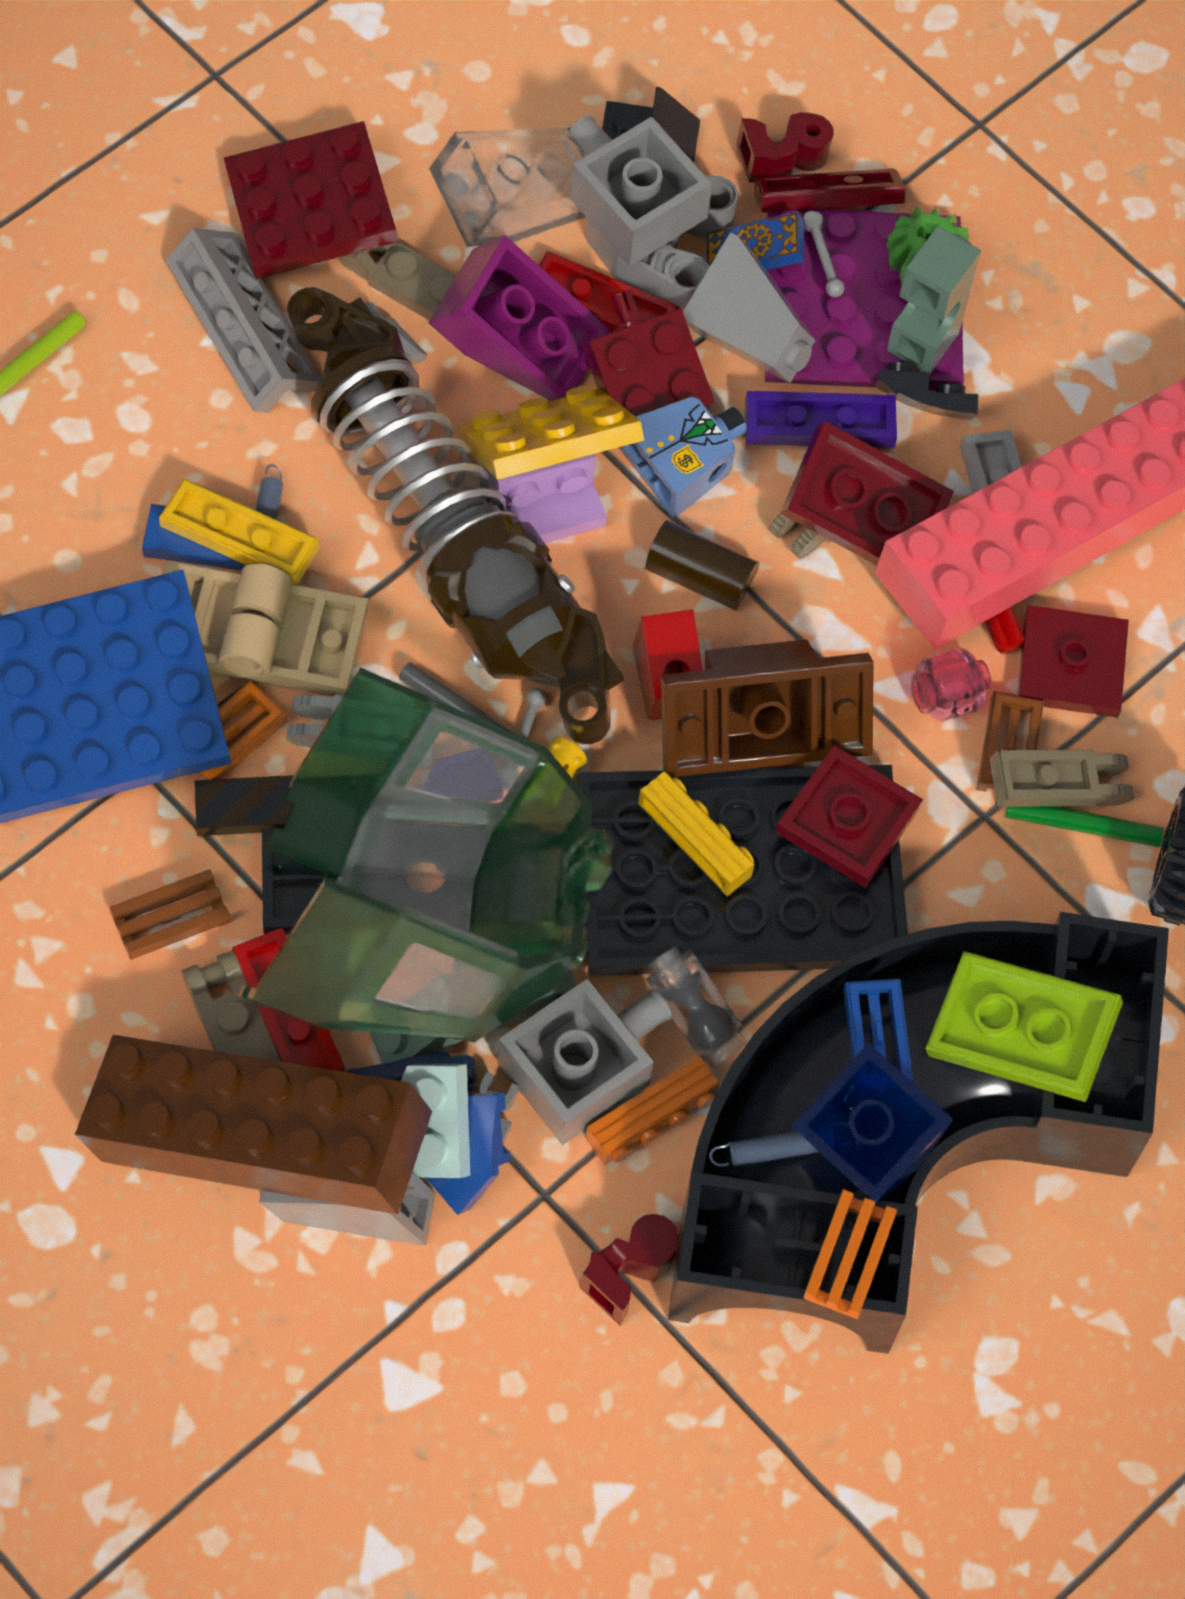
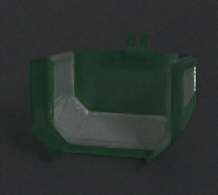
[237,667,613,1043]

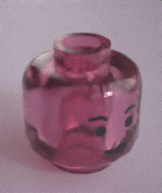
[910,648,991,722]

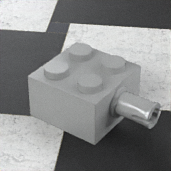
[568,115,712,266]
[497,979,672,1145]

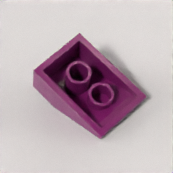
[428,235,610,401]

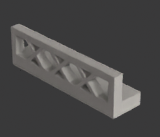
[166,228,321,412]

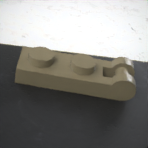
[181,950,281,1062]

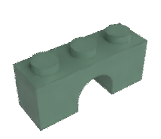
[887,226,981,374]

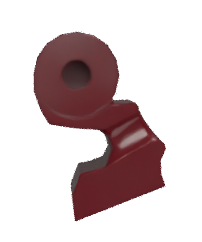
[736,112,834,183]
[580,1214,679,1326]

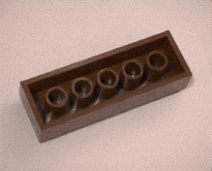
[75,1035,433,1215]

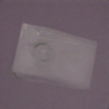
[429,128,586,247]

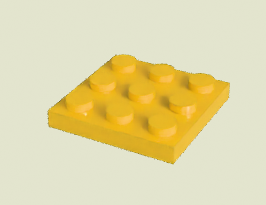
[458,385,644,480]

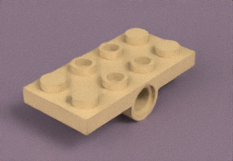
[162,561,368,696]

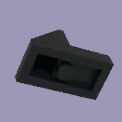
[602,86,700,163]

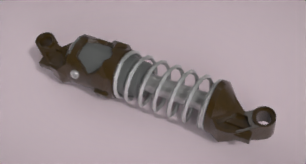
[287,287,624,744]

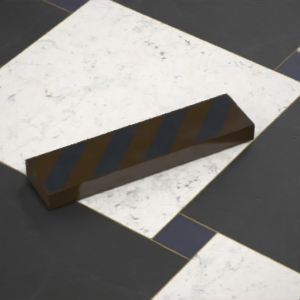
[194,769,409,836]

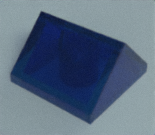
[791,1043,953,1204]

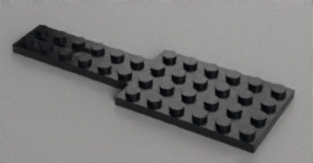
[262,765,908,976]

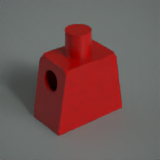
[633,609,703,720]

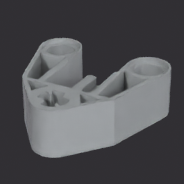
[585,175,738,311]

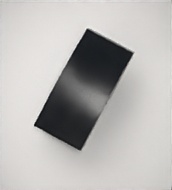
[874,362,978,419]

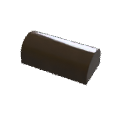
[645,520,759,611]

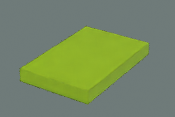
[925,951,1123,1102]

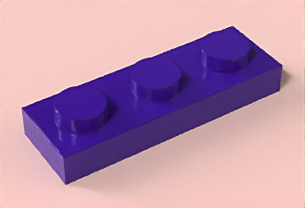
[745,391,897,448]

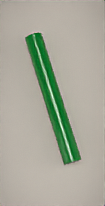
[1004,806,1164,848]

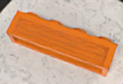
[586,1056,719,1165]

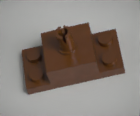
[661,639,874,778]

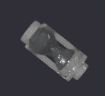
[646,946,747,1066]

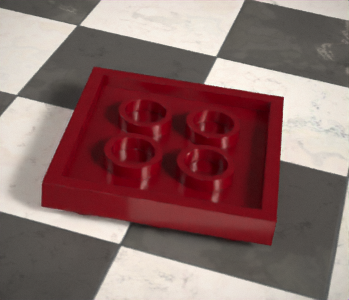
[224,121,399,279]

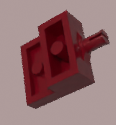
[582,290,715,417]

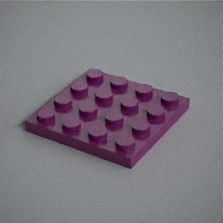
[765,209,964,391]

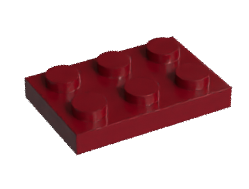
[780,421,954,565]

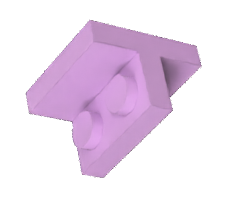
[478,454,607,543]

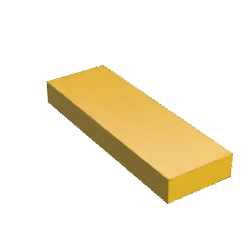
[159,478,320,585]

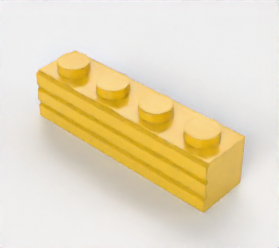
[638,772,754,896]

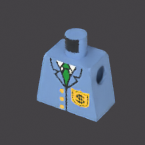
[619,397,747,518]

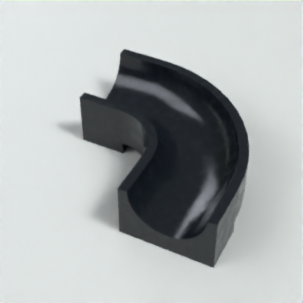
[667,912,1169,1354]

